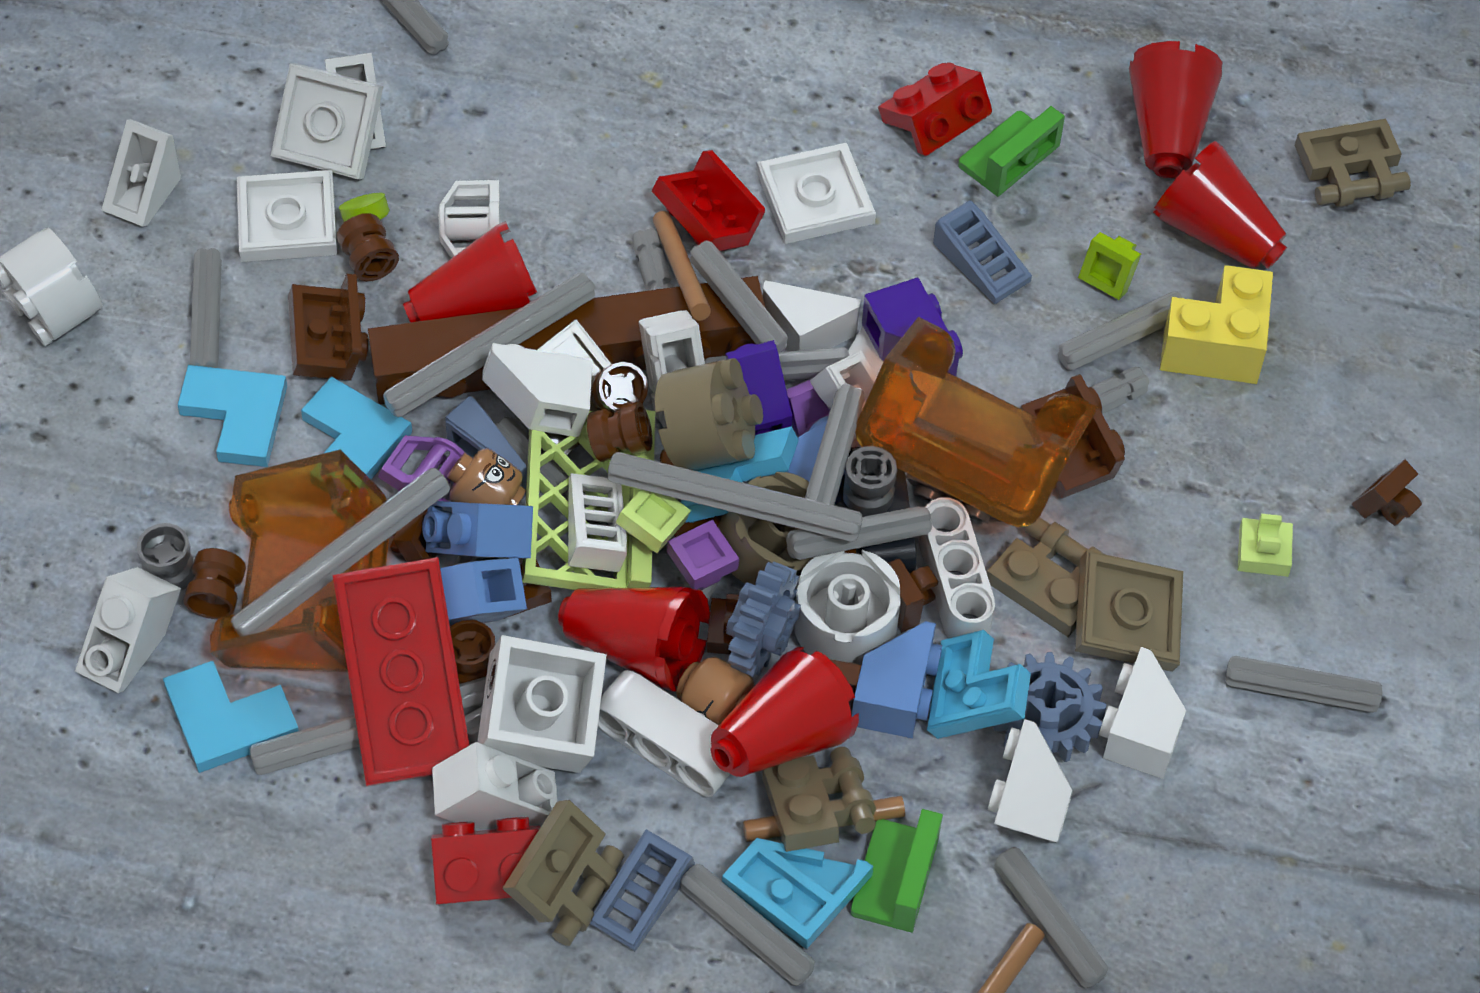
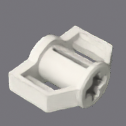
[438,180,500,258]

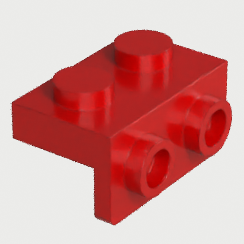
[878,62,992,156]
[652,150,765,251]
[431,817,541,905]

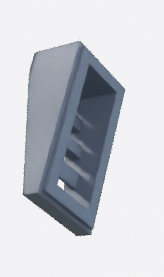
[933,200,1032,304]
[445,396,527,500]
[590,829,695,951]

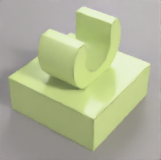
[616,490,691,553]
[1238,513,1293,577]

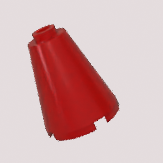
[1129,41,1223,178]
[1153,141,1288,269]
[403,221,537,323]
[558,587,710,691]
[710,647,859,777]

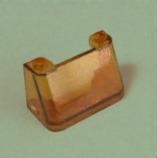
[855,317,1099,527]
[210,449,389,672]

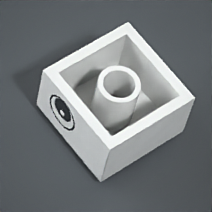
[477,635,607,773]

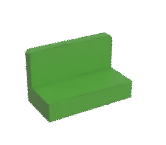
[958,106,1065,197]
[851,809,943,933]

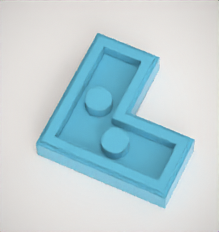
[178,365,288,467]
[301,377,412,501]
[681,426,799,522]
[927,630,1031,739]
[163,661,299,773]

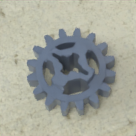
[726,561,801,677]
[992,652,1106,762]

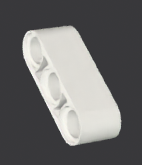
[919,498,995,639]
[598,670,730,797]

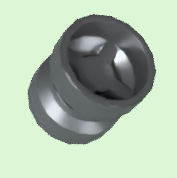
[843,446,897,516]
[137,523,194,591]

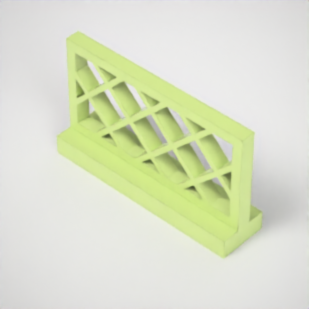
[522,410,655,590]

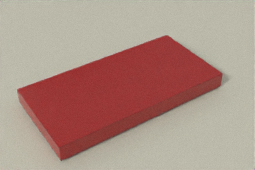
[333,557,470,787]

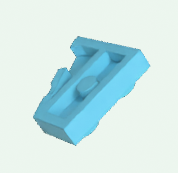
[722,838,873,950]

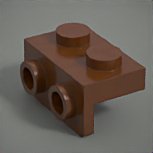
[288,273,369,380]
[1017,374,1125,498]

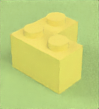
[1160,265,1273,384]

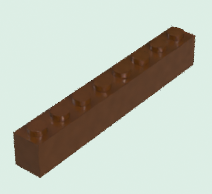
[368,276,765,405]

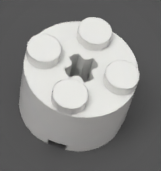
[0,228,103,346]
[794,550,901,666]

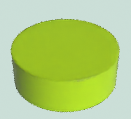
[339,193,390,223]

